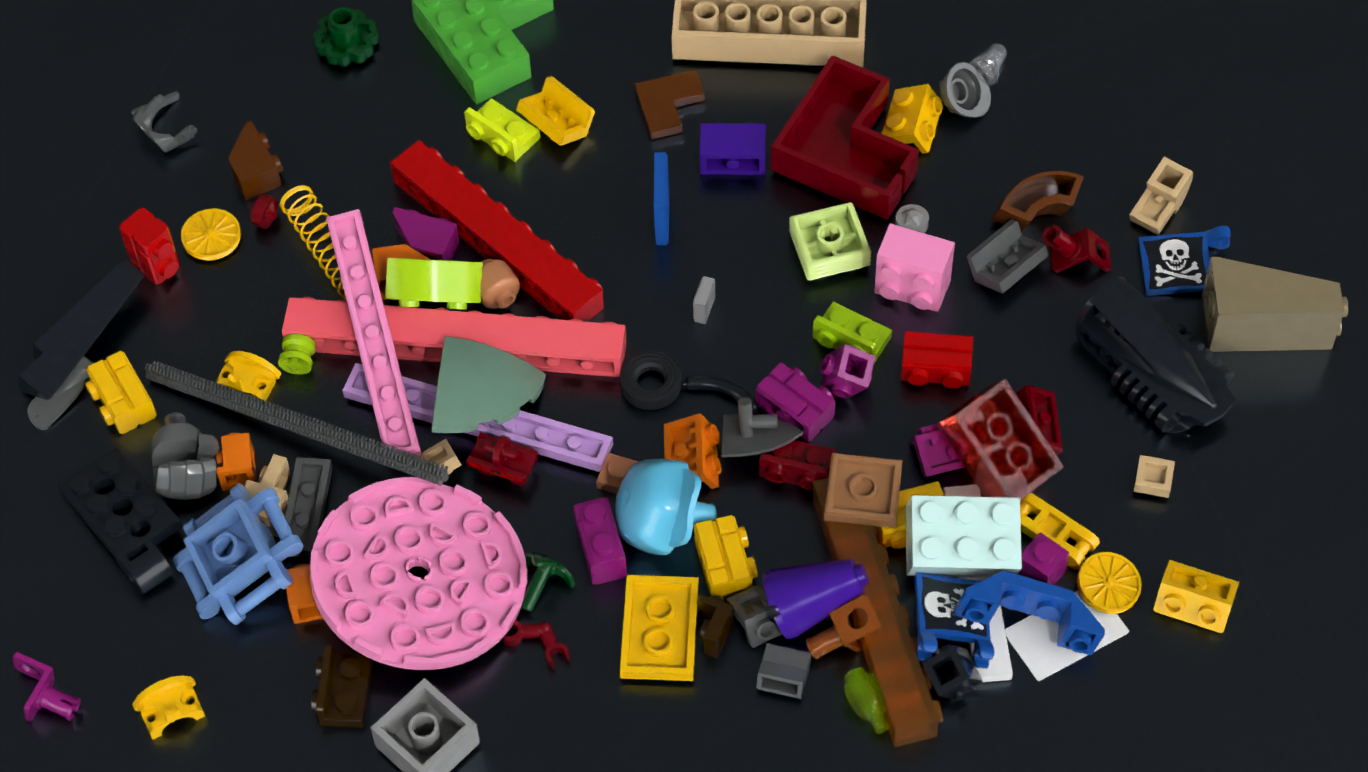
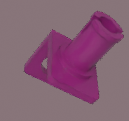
[12,652,81,722]

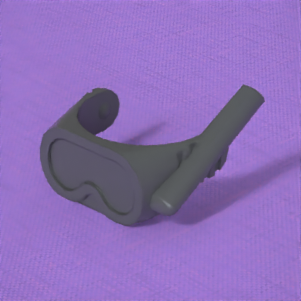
[131,91,197,153]

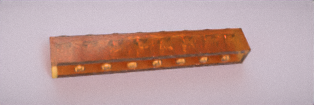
[812,478,943,747]

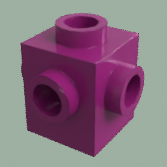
[820,345,876,398]

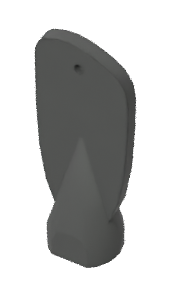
[27,356,93,431]

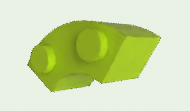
[385,258,483,309]

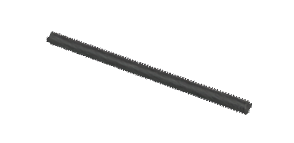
[145,360,449,486]

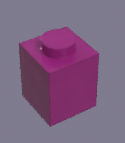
[1018,532,1070,585]

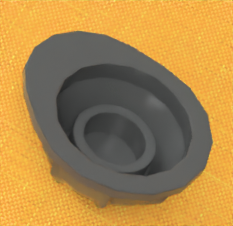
[939,62,991,118]

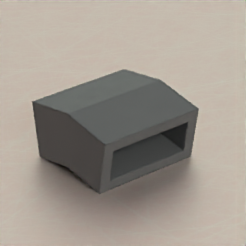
[756,643,811,699]

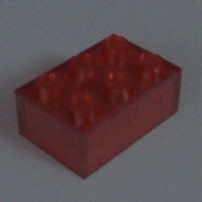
[936,379,1064,500]

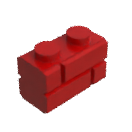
[119,207,180,285]
[901,331,973,389]

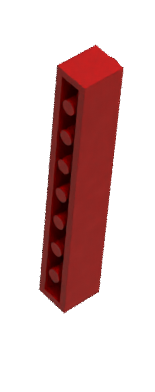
[390,140,604,322]

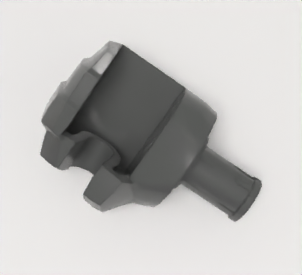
[151,412,219,500]

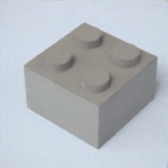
[371,678,480,772]

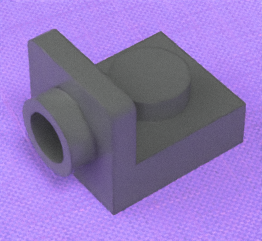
[727,584,782,647]

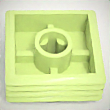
[789,202,871,280]

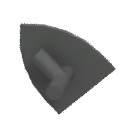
[722,398,803,457]

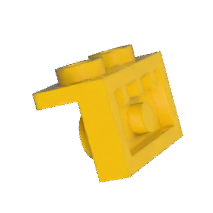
[1153,560,1239,633]

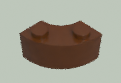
[991,171,1084,232]

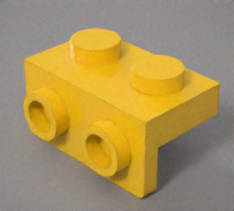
[516,76,595,146]
[882,84,943,154]

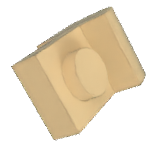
[1129,157,1193,235]
[245,454,291,537]

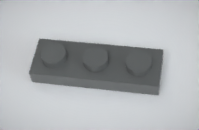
[285,457,333,558]

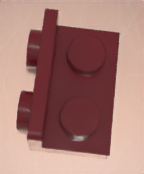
[759,440,837,492]

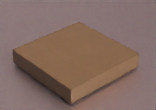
[824,453,903,528]

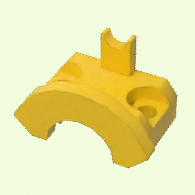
[215,351,282,403]
[132,675,205,740]

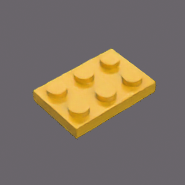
[620,575,699,681]

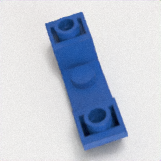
[953,570,1105,655]

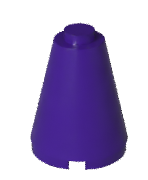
[763,559,869,639]

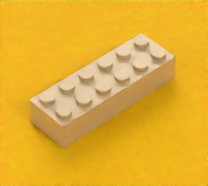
[672,0,867,67]

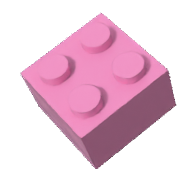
[874,223,955,312]

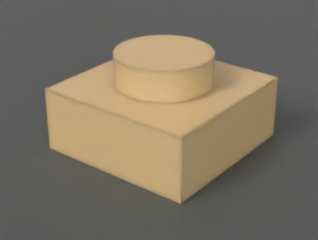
[417,439,461,475]
[1133,455,1175,498]

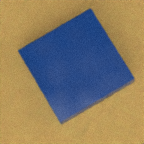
[654,152,669,245]

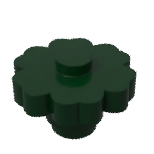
[313,7,379,67]

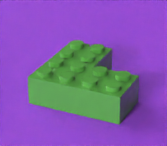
[411,0,554,105]

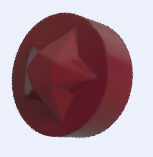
[251,194,278,229]

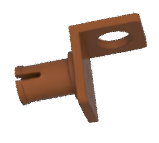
[806,595,881,660]

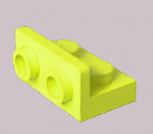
[464,98,541,162]

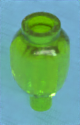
[844,667,890,734]

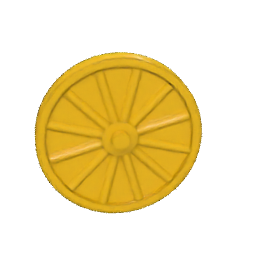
[181,208,241,261]
[1077,552,1142,614]

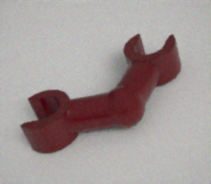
[503,620,570,670]

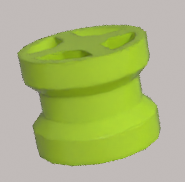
[278,333,316,375]

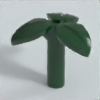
[521,552,575,612]

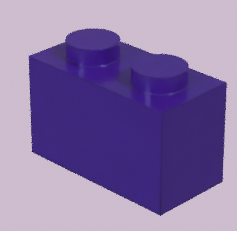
[700,122,766,175]

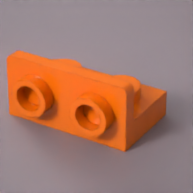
[664,413,721,489]

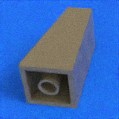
[1202,257,1348,352]

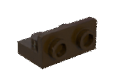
[311,644,373,728]

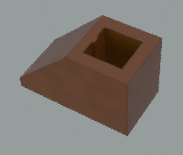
[228,121,283,201]

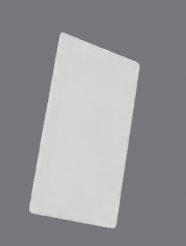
[1005,590,1129,681]

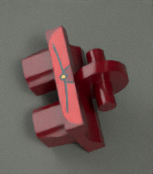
[466,433,539,486]

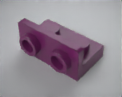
[909,416,993,478]

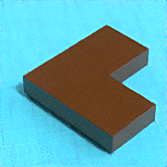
[634,70,705,139]

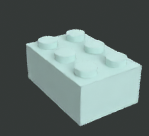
[906,495,1022,577]

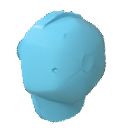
[615,458,717,555]

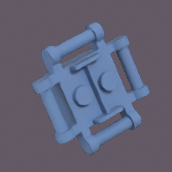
[173,483,303,625]

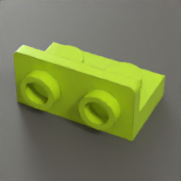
[813,301,892,363]

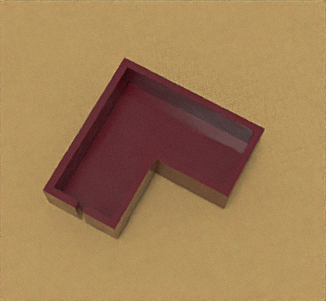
[771,55,919,220]

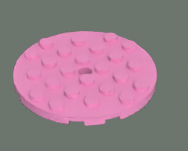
[309,477,527,670]

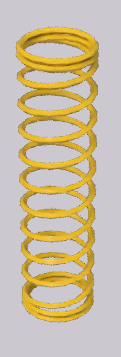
[280,185,347,301]

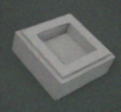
[693,276,715,324]

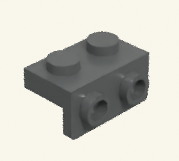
[967,219,1049,294]

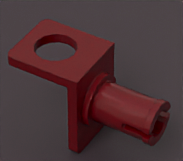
[1042,225,1111,273]

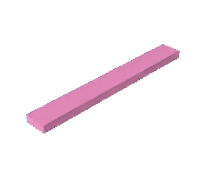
[326,209,422,457]

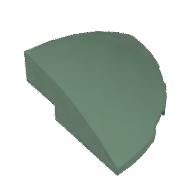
[432,336,546,433]

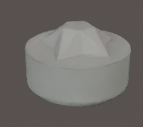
[895,204,929,233]

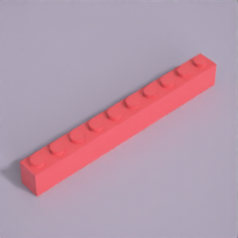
[282,297,627,378]

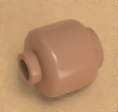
[481,259,520,309]

